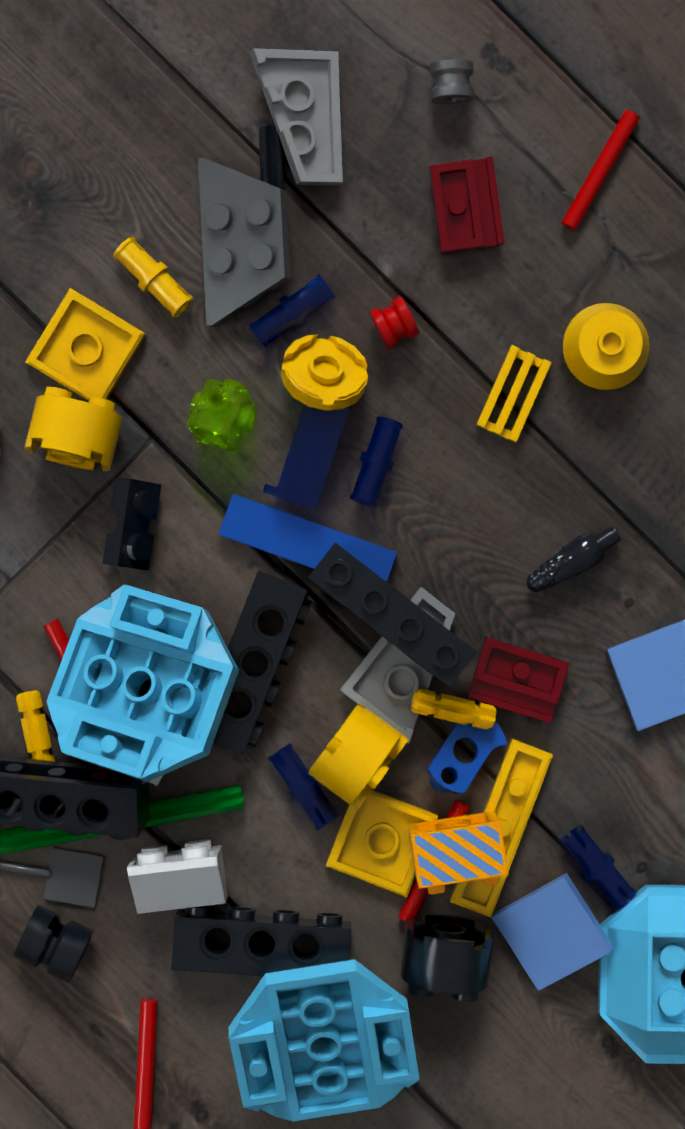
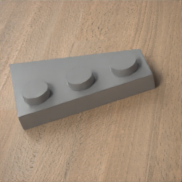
[249,48,343,186]
[340,587,455,744]

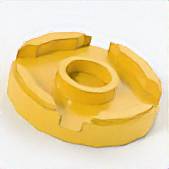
[280,334,368,411]

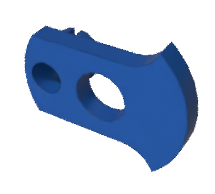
[426,721,507,795]

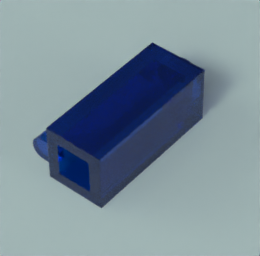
[263,398,350,511]

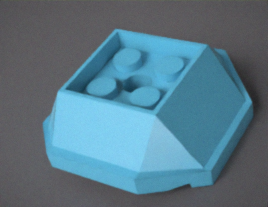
[46,584,239,782]
[598,884,685,1064]
[228,959,420,1122]

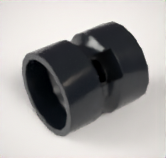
[13,905,94,983]

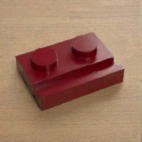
[429,156,505,254]
[467,636,570,723]

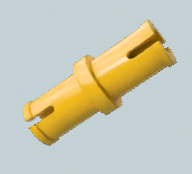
[113,237,194,318]

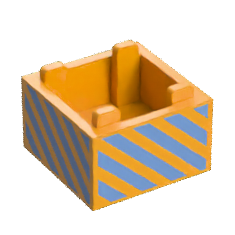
[407,811,509,895]

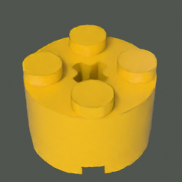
[24,386,123,471]
[308,703,409,810]

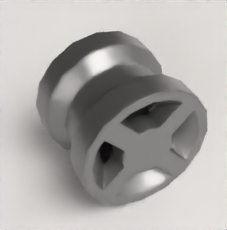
[430,59,474,104]

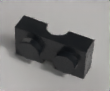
[102,477,162,570]

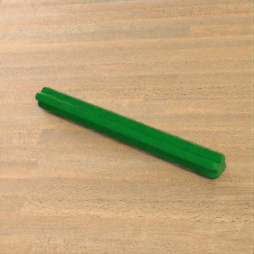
[0,785,245,855]

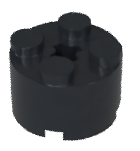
[400,915,494,1002]

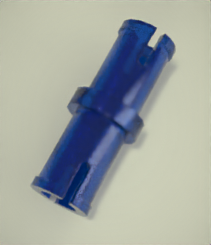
[249,274,336,348]
[349,416,404,508]
[267,743,340,831]
[560,824,637,910]

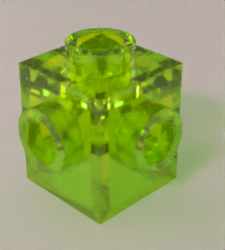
[187,378,257,453]

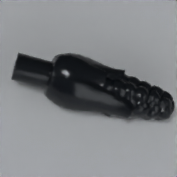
[526,526,621,592]

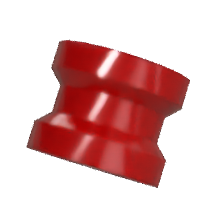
[369,296,420,351]

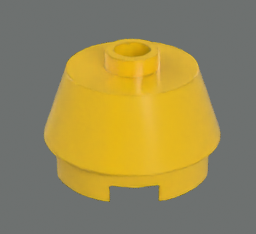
[563,303,650,390]

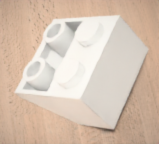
[127,839,228,914]

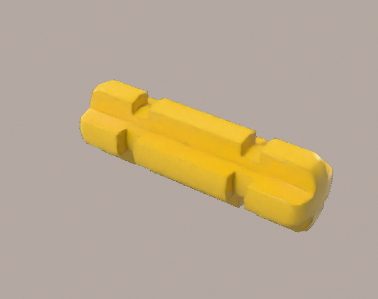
[411,688,497,730]
[16,690,55,761]

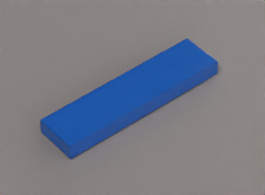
[218,494,397,582]

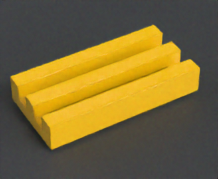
[476,345,552,443]

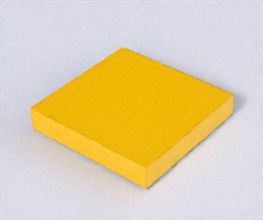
[25,288,146,401]
[326,789,438,897]

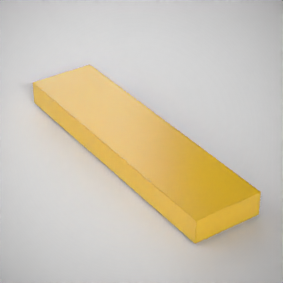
[450,738,553,918]

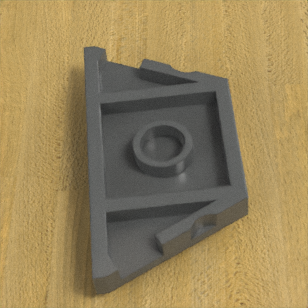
[198,157,291,327]

